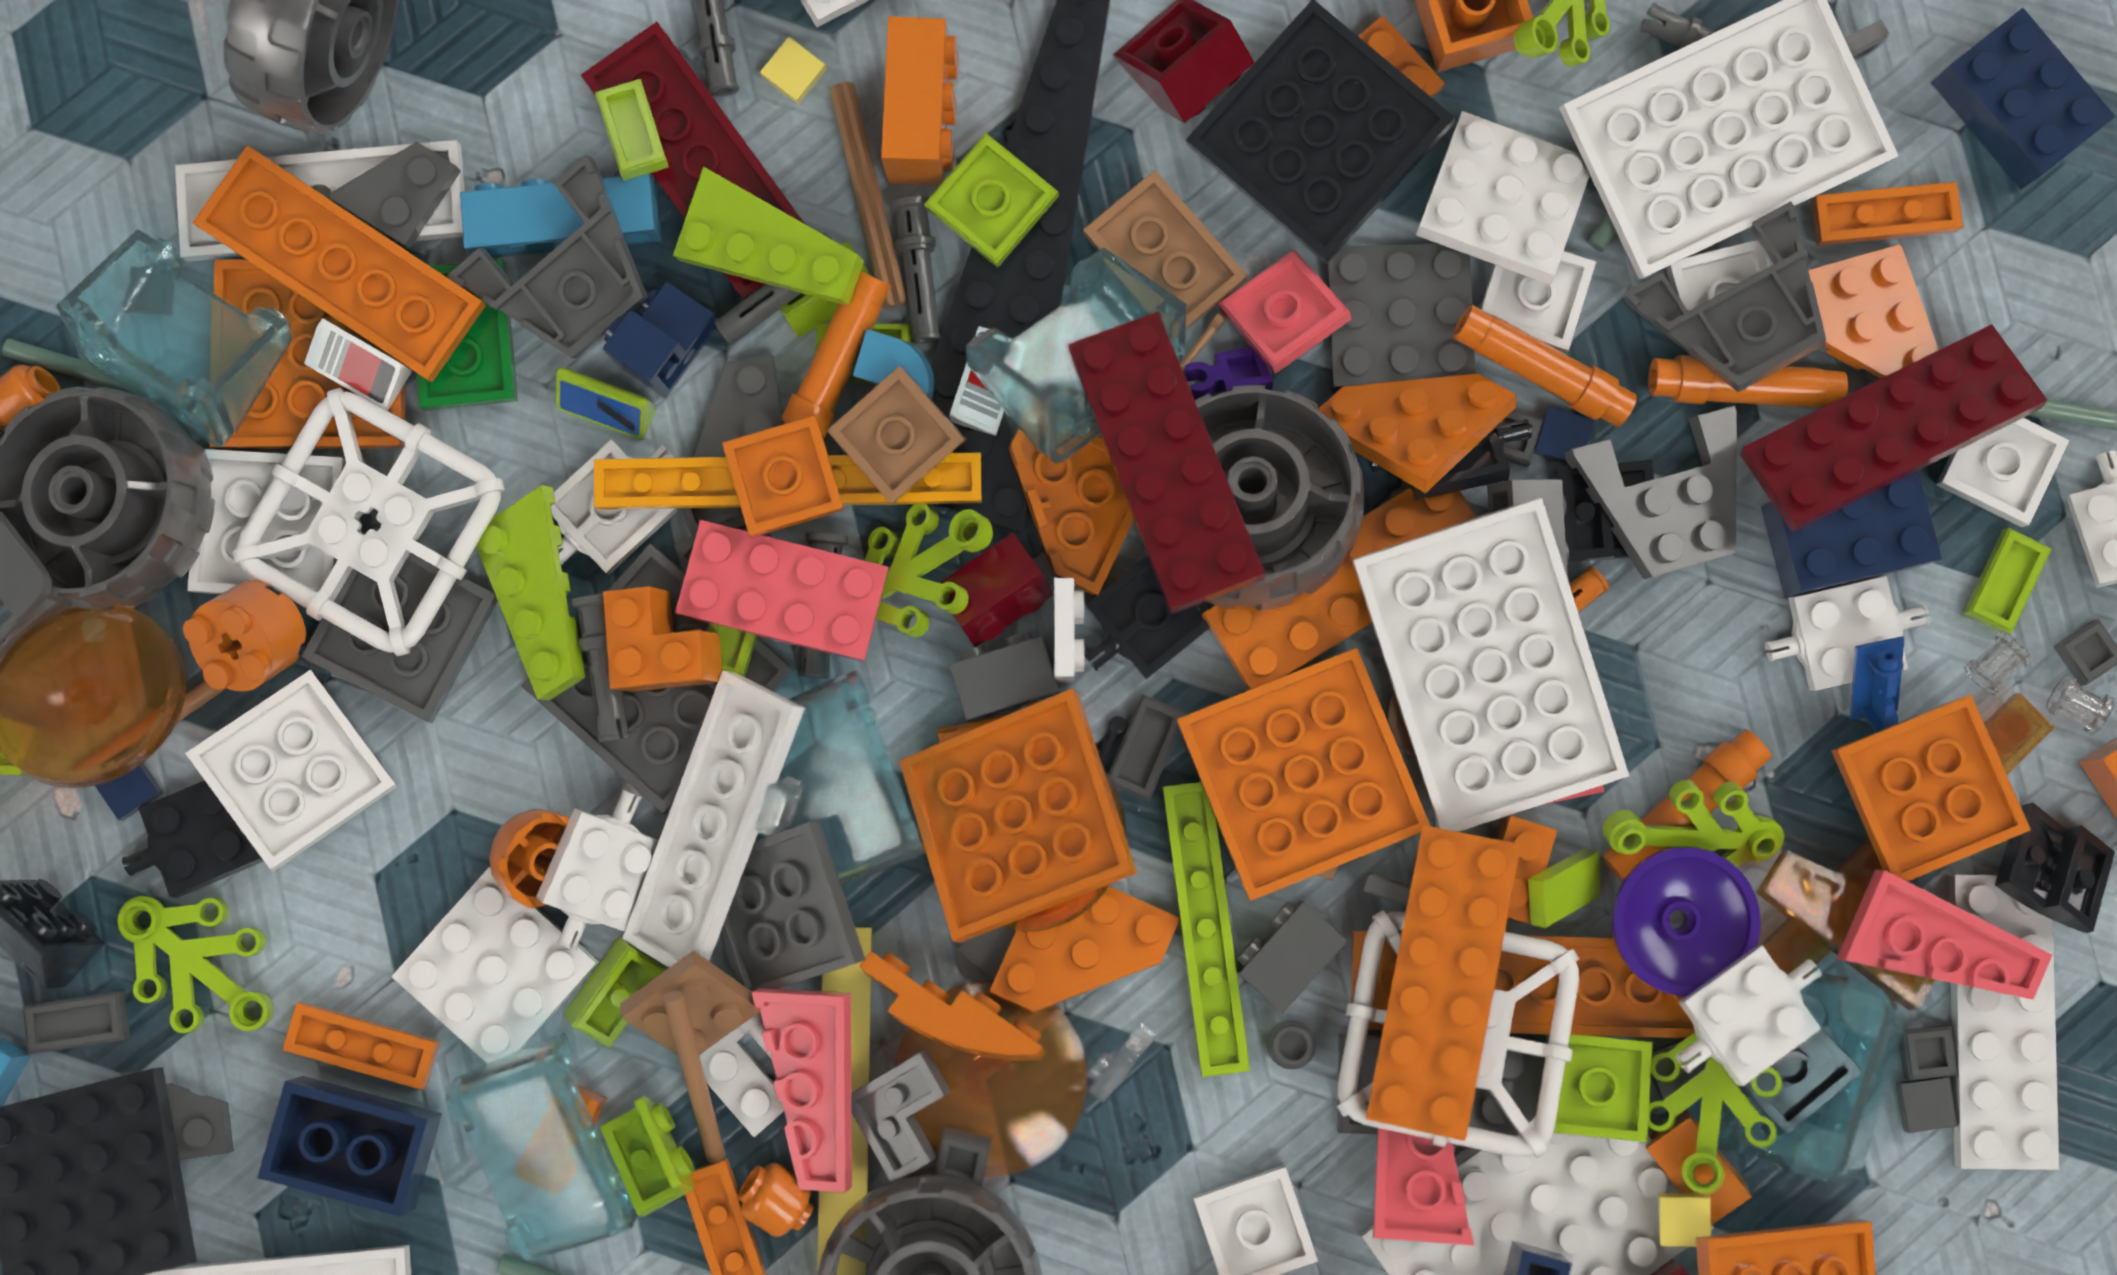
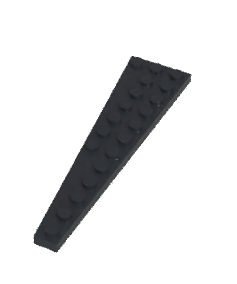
[930,0,1111,535]

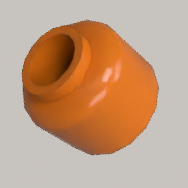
[0,365,61,431]
[738,1162,813,1237]

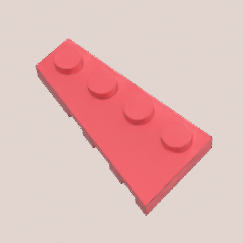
[1836,869,2052,1000]
[752,988,852,1193]
[1372,1128,1474,1246]

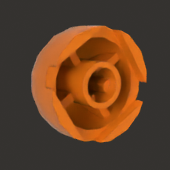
[489,809,569,909]

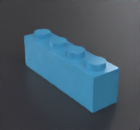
[460,171,662,258]

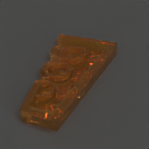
[1756,852,1935,1010]

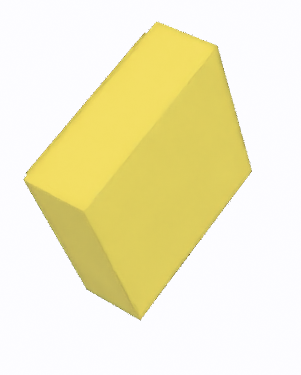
[760,37,827,105]
[1658,1193,1711,1247]

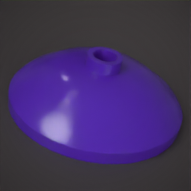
[1612,847,1761,996]

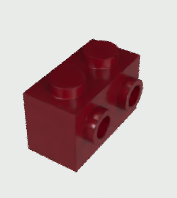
[939,533,1054,648]

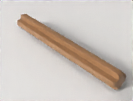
[830,82,907,309]

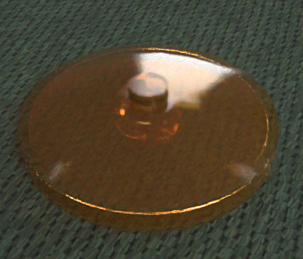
[0,605,186,788]
[894,979,1088,1177]

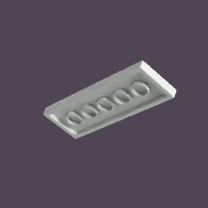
[175,140,465,262]
[622,670,805,968]
[1948,875,2059,1170]

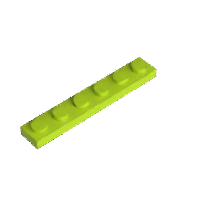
[1162,782,1250,1077]

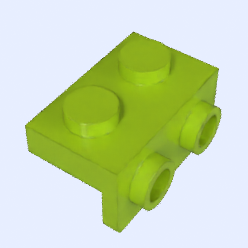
[600,1096,695,1217]

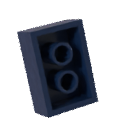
[1931,8,2116,190]
[1761,470,1942,598]
[257,1076,442,1217]

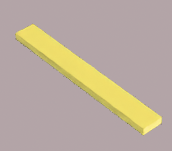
[817,927,872,1275]

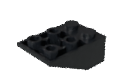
[0,879,105,989]

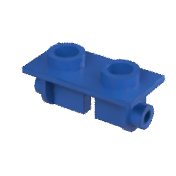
[1850,636,1905,732]

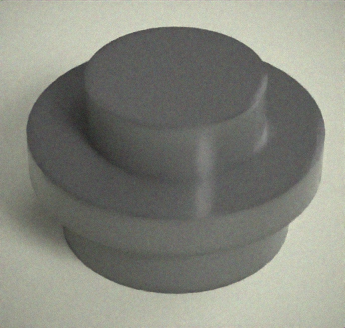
[1267,1020,1316,1069]

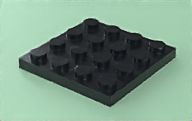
[1186,0,1455,264]
[0,1067,197,1275]

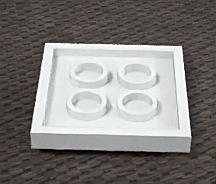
[1416,111,1590,285]
[187,449,347,595]
[185,670,396,872]
[391,867,600,1073]

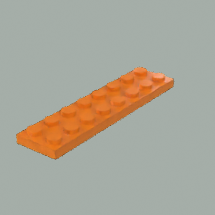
[1350,930,1695,1038]

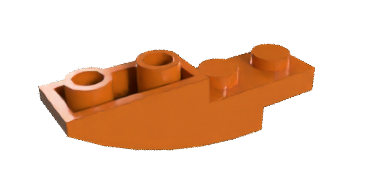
[859,951,1046,1061]

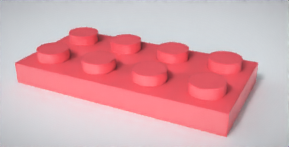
[675,520,889,662]

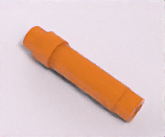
[781,271,891,439]
[1452,304,1637,427]
[1648,355,1848,409]
[1601,729,1772,882]

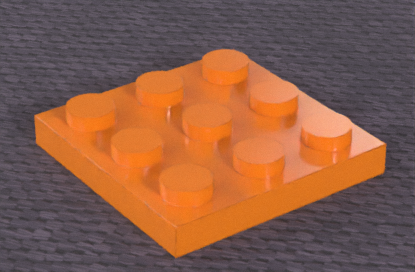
[1831,694,2031,882]

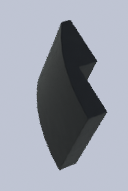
[1556,459,1655,562]
[1995,802,2115,933]

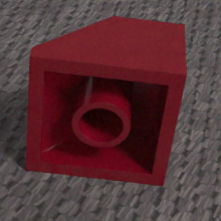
[1113,0,1255,124]

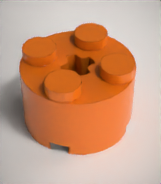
[183,580,306,691]

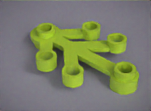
[1514,0,1610,67]
[864,504,993,638]
[1602,780,1784,868]
[117,896,274,1034]
[1648,1032,1783,1194]

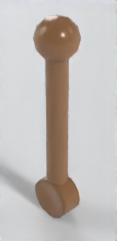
[1180,312,1227,373]

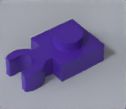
[1184,347,1273,400]

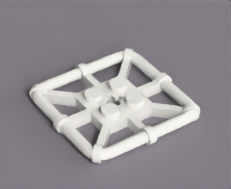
[232,388,505,657]
[1337,910,1579,1158]

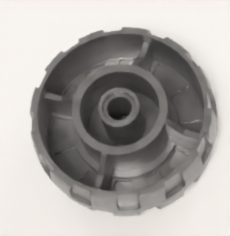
[224,0,400,134]
[1195,385,1364,611]
[0,387,215,610]
[817,1174,1042,1275]

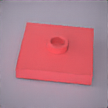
[1218,249,1352,374]

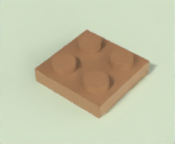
[827,366,966,504]
[620,950,760,1055]

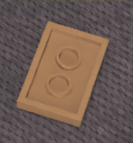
[1083,170,1248,340]

